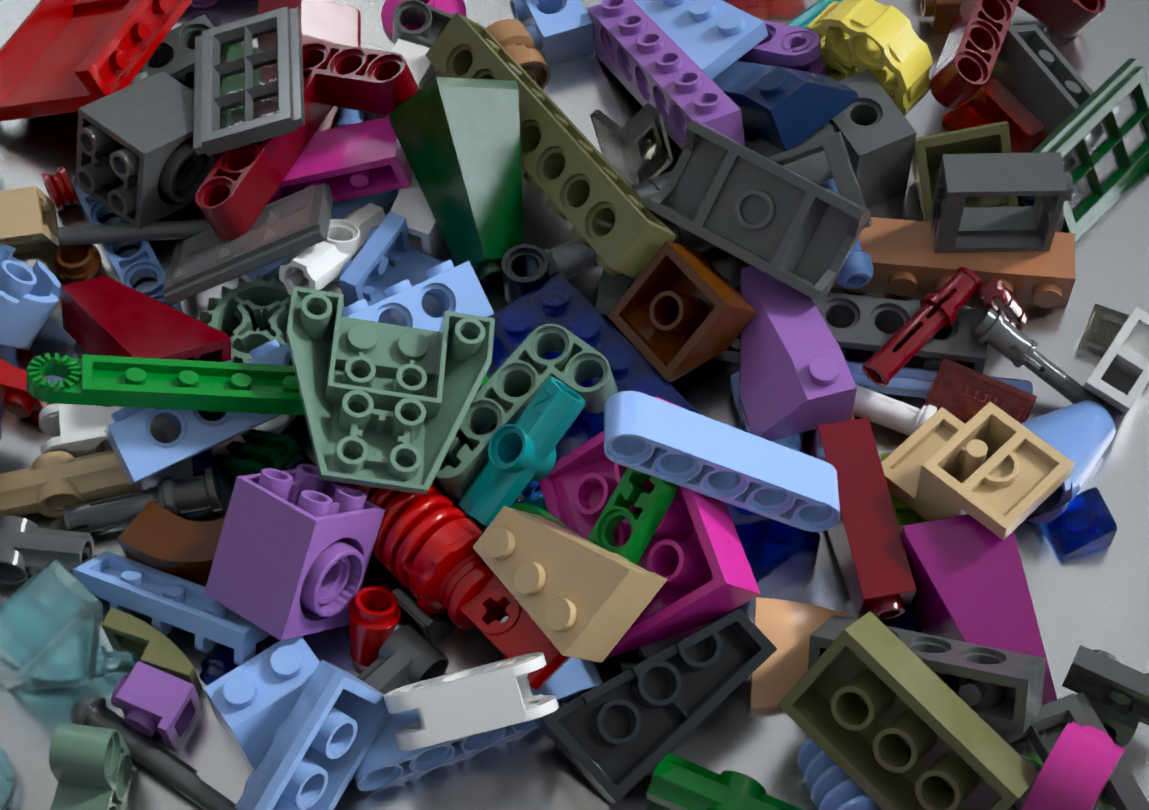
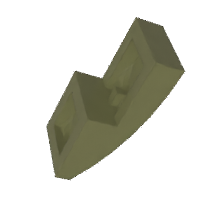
[101,607,203,696]

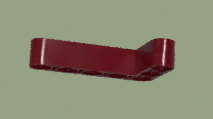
[930,0,1106,109]
[195,41,419,240]

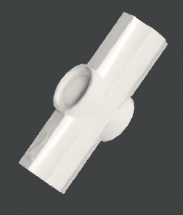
[279,202,386,295]

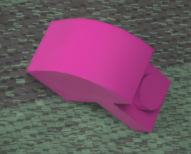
[1021,722,1125,810]

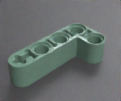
[434,324,618,499]
[49,722,132,810]

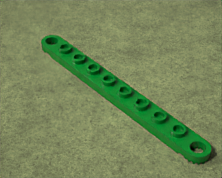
[26,353,530,415]

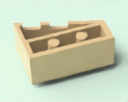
[473,506,668,663]

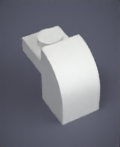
[1083,306,1149,414]

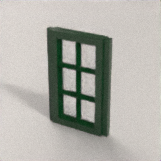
[1031,58,1149,243]

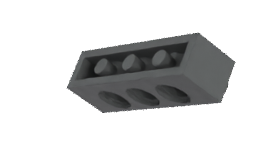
[808,615,1046,734]

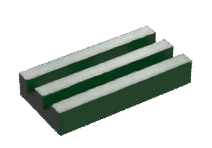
[211,429,301,477]

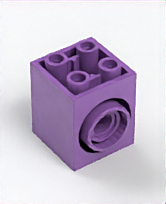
[204,464,385,641]

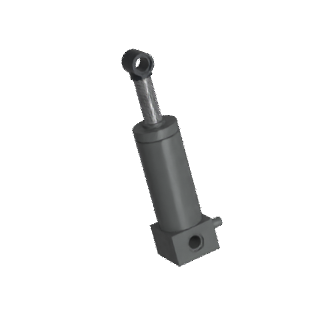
[501,69,917,311]

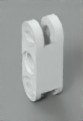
[39,404,177,457]
[383,652,559,751]

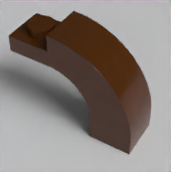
[118,467,289,586]

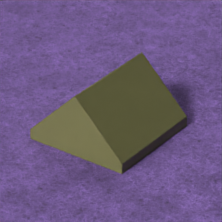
[912,121,1018,222]

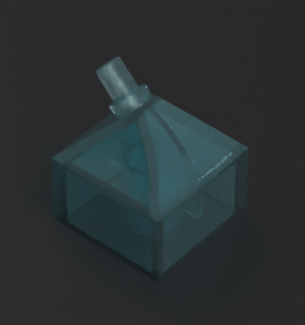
[0,559,133,692]

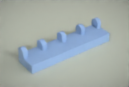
[72,551,271,666]

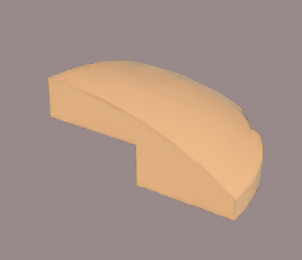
[750,597,859,712]

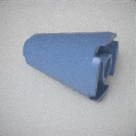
[1020,400,1115,524]

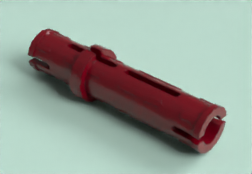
[862,267,982,387]

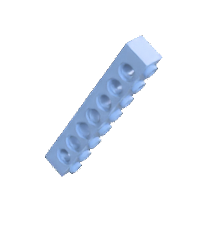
[104,260,494,485]

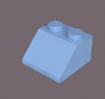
[204,636,320,772]

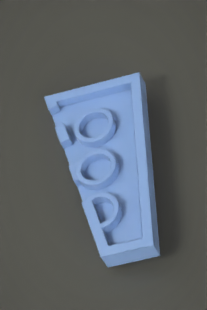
[633,0,768,80]

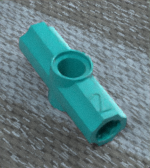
[459,376,586,527]

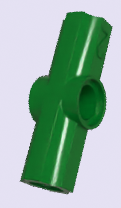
[647,753,803,810]

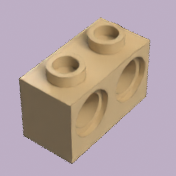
[0,186,59,255]

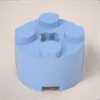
[0,244,62,350]

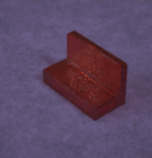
[941,74,1046,153]

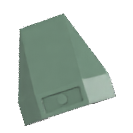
[286,286,495,495]

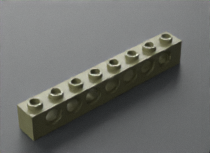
[425,12,676,279]

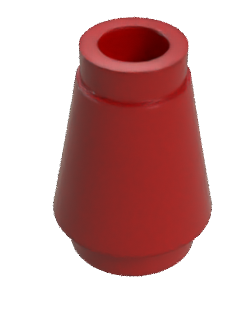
[348,586,401,667]

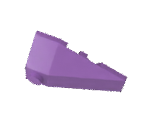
[739,266,857,441]

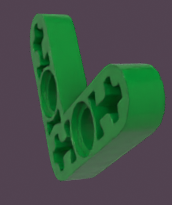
[510,468,677,565]

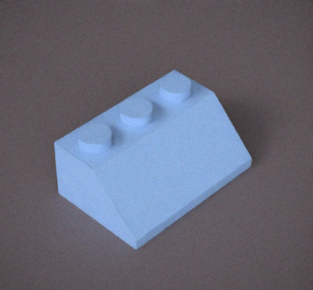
[235,660,390,810]

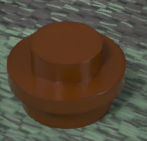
[54,244,102,283]

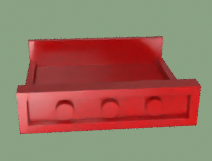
[0,0,193,122]

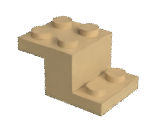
[881,402,1075,541]

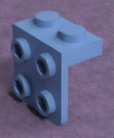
[339,211,443,325]

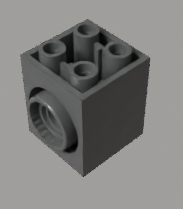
[75,71,228,230]

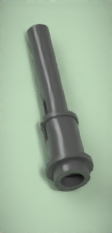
[971,307,1111,412]

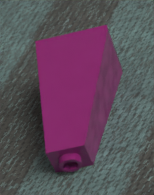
[901,514,1057,737]

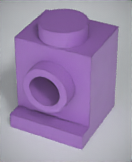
[111,661,203,753]

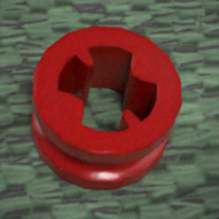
[41,166,79,212]

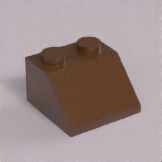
[607,241,757,382]

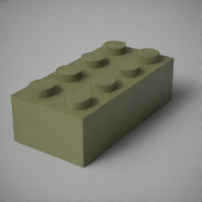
[778,611,1039,810]

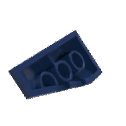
[712,61,859,152]

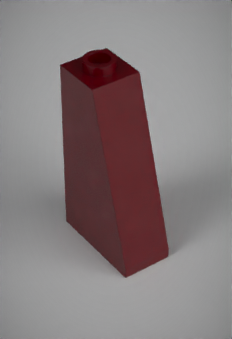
[60,275,231,362]
[810,417,916,620]

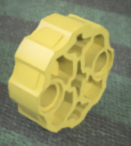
[806,0,933,116]

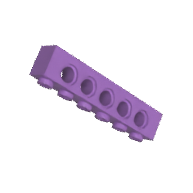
[587,0,745,150]

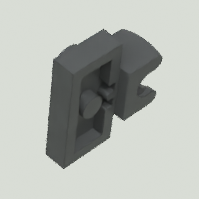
[1062,645,1149,745]

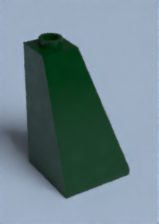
[389,77,524,280]

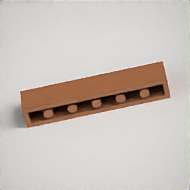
[832,217,1076,308]

